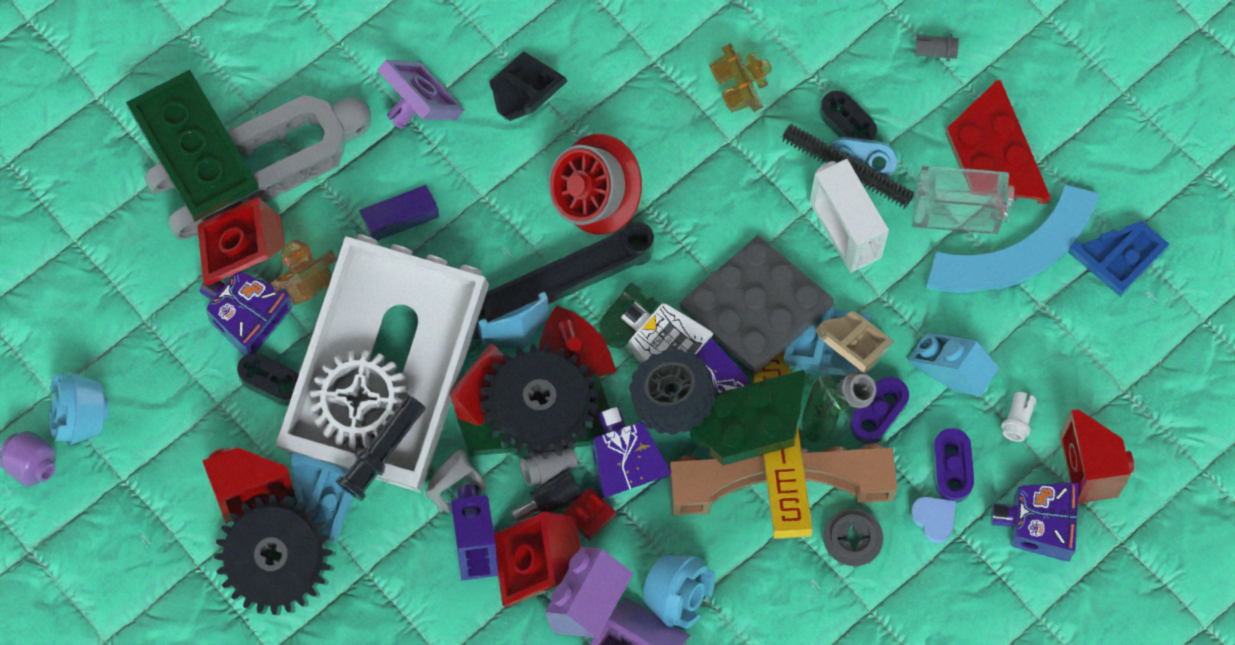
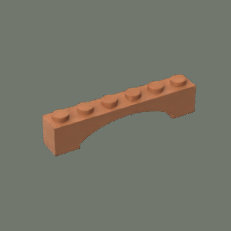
[669,444,897,516]

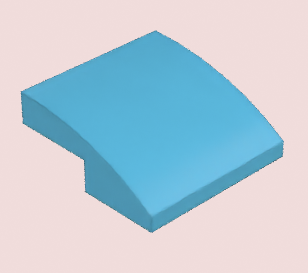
[783,306,871,381]

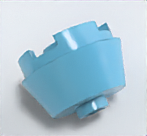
[48,371,109,446]
[643,555,715,629]

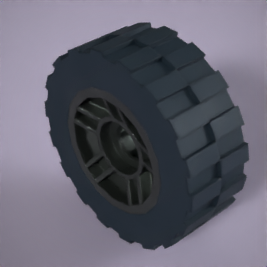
[629,349,716,435]

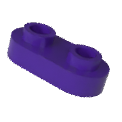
[850,377,909,444]
[933,428,974,503]

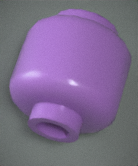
[0,431,56,487]

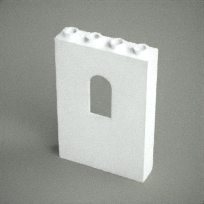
[276,234,489,493]

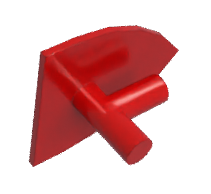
[539,306,616,377]

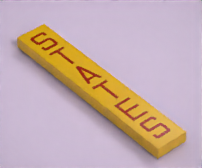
[752,351,812,539]

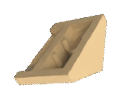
[815,311,894,374]

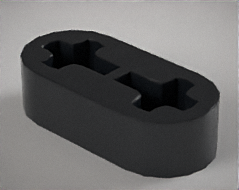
[820,91,877,141]
[237,353,299,406]

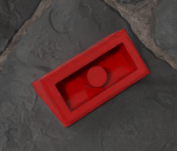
[450,344,504,425]

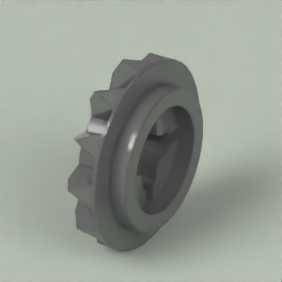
[823,509,883,569]

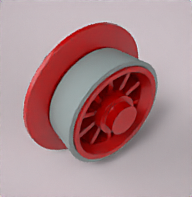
[548,134,642,235]

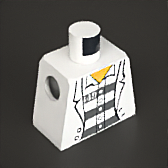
[621,302,713,363]

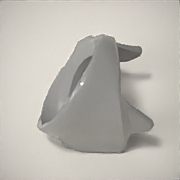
[425,450,486,513]

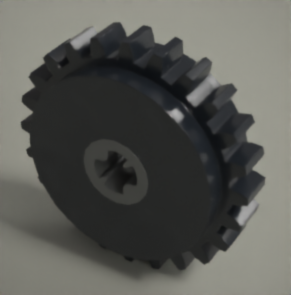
[480,344,598,460]
[214,495,336,616]

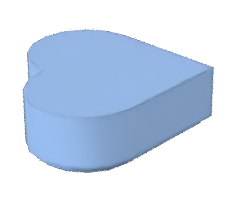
[911,497,956,544]

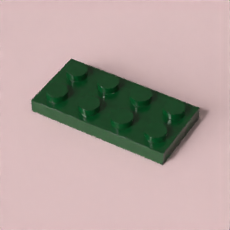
[126,70,259,222]

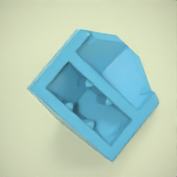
[478,292,548,349]

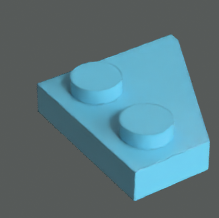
[290,452,354,545]

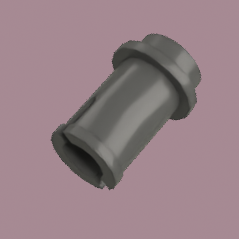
[915,34,959,62]

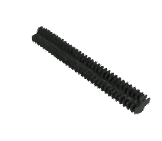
[781,123,915,209]

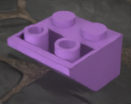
[590,597,691,645]

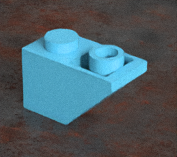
[908,332,999,397]

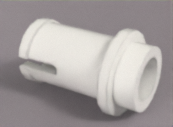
[1001,392,1037,442]

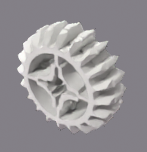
[310,350,410,450]

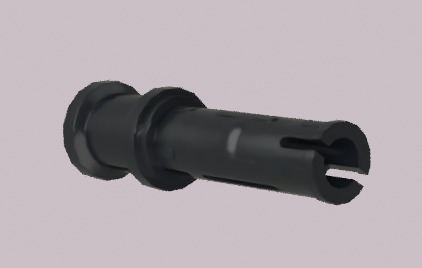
[336,394,426,501]

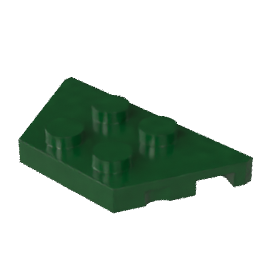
[689,370,806,466]

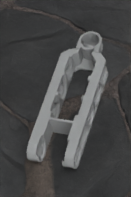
[144,95,371,240]

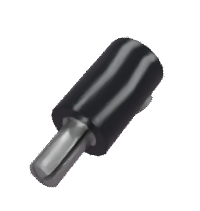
[511,471,582,522]

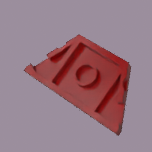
[945,80,1051,204]

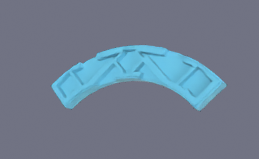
[926,185,1099,293]

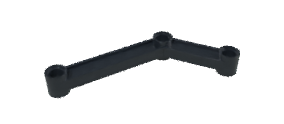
[472,222,654,339]

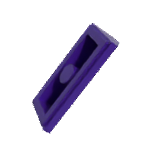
[359,185,439,241]

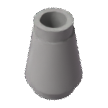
[830,371,876,408]
[520,447,578,487]

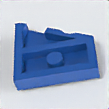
[1068,221,1169,297]

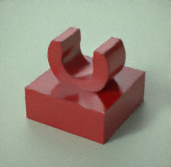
[563,487,616,541]

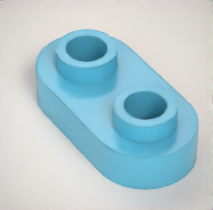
[829,137,897,178]

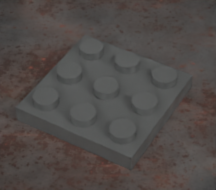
[679,235,834,375]

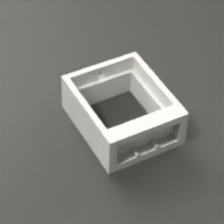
[809,159,889,273]

